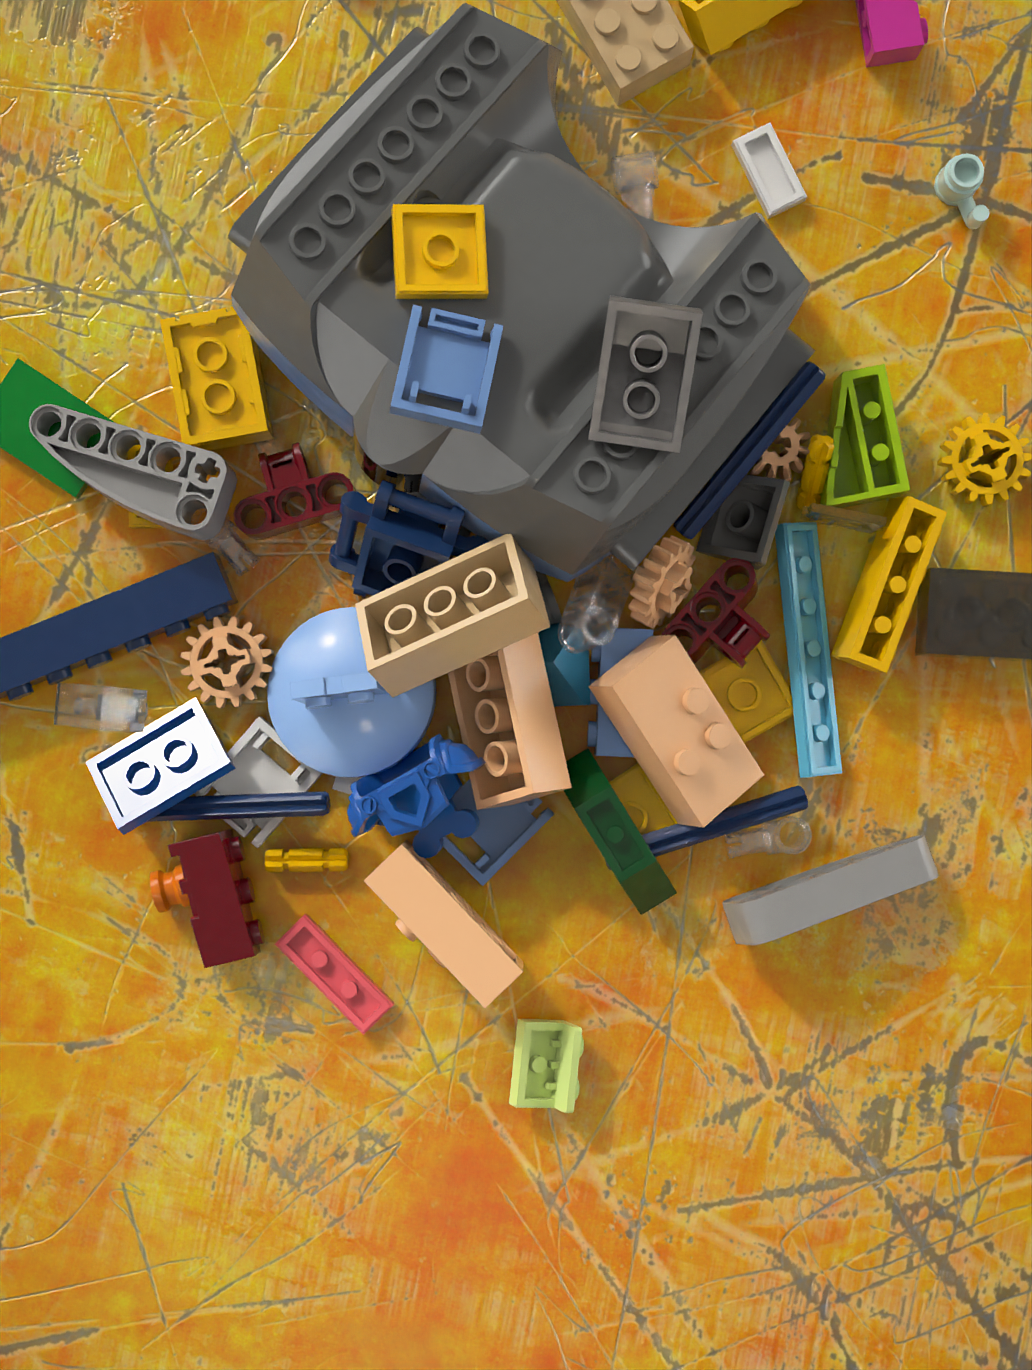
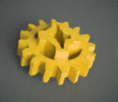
[937,413,1032,507]

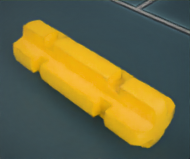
[796,434,834,512]
[265,848,348,872]

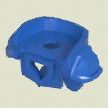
[347,734,486,858]

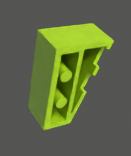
[817,364,910,513]

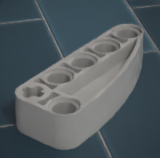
[29,404,237,540]
[722,835,939,945]

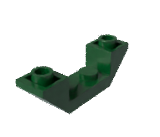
[564,748,677,915]

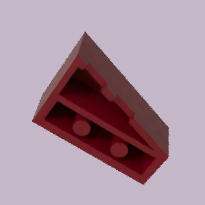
[168,829,265,968]

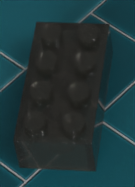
[915,568,1032,662]

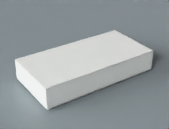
[731,123,807,219]

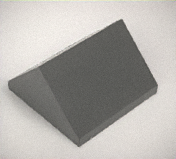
[696,475,790,570]

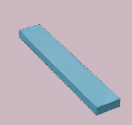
[775,522,842,778]

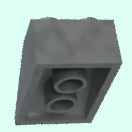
[588,295,703,453]

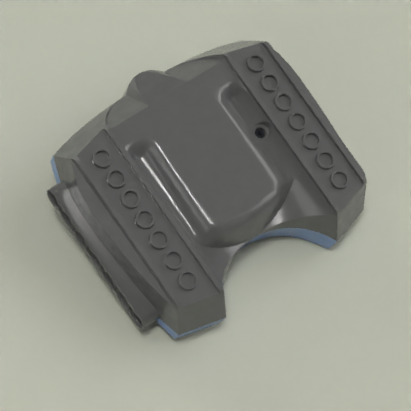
[228,3,815,582]

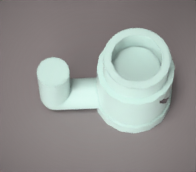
[934,153,989,230]

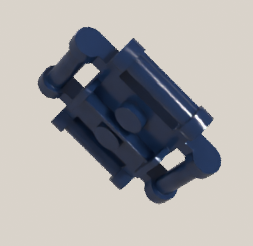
[328,480,489,598]

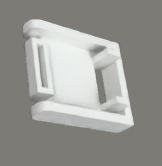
[194,716,323,848]

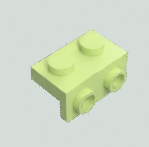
[509,1019,584,1113]

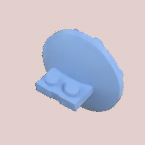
[267,607,436,778]

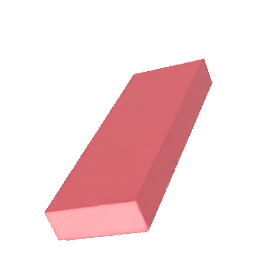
[275,913,395,1035]

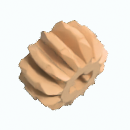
[750,418,811,481]

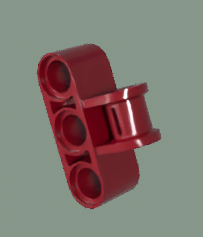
[233,442,356,540]
[661,558,770,668]

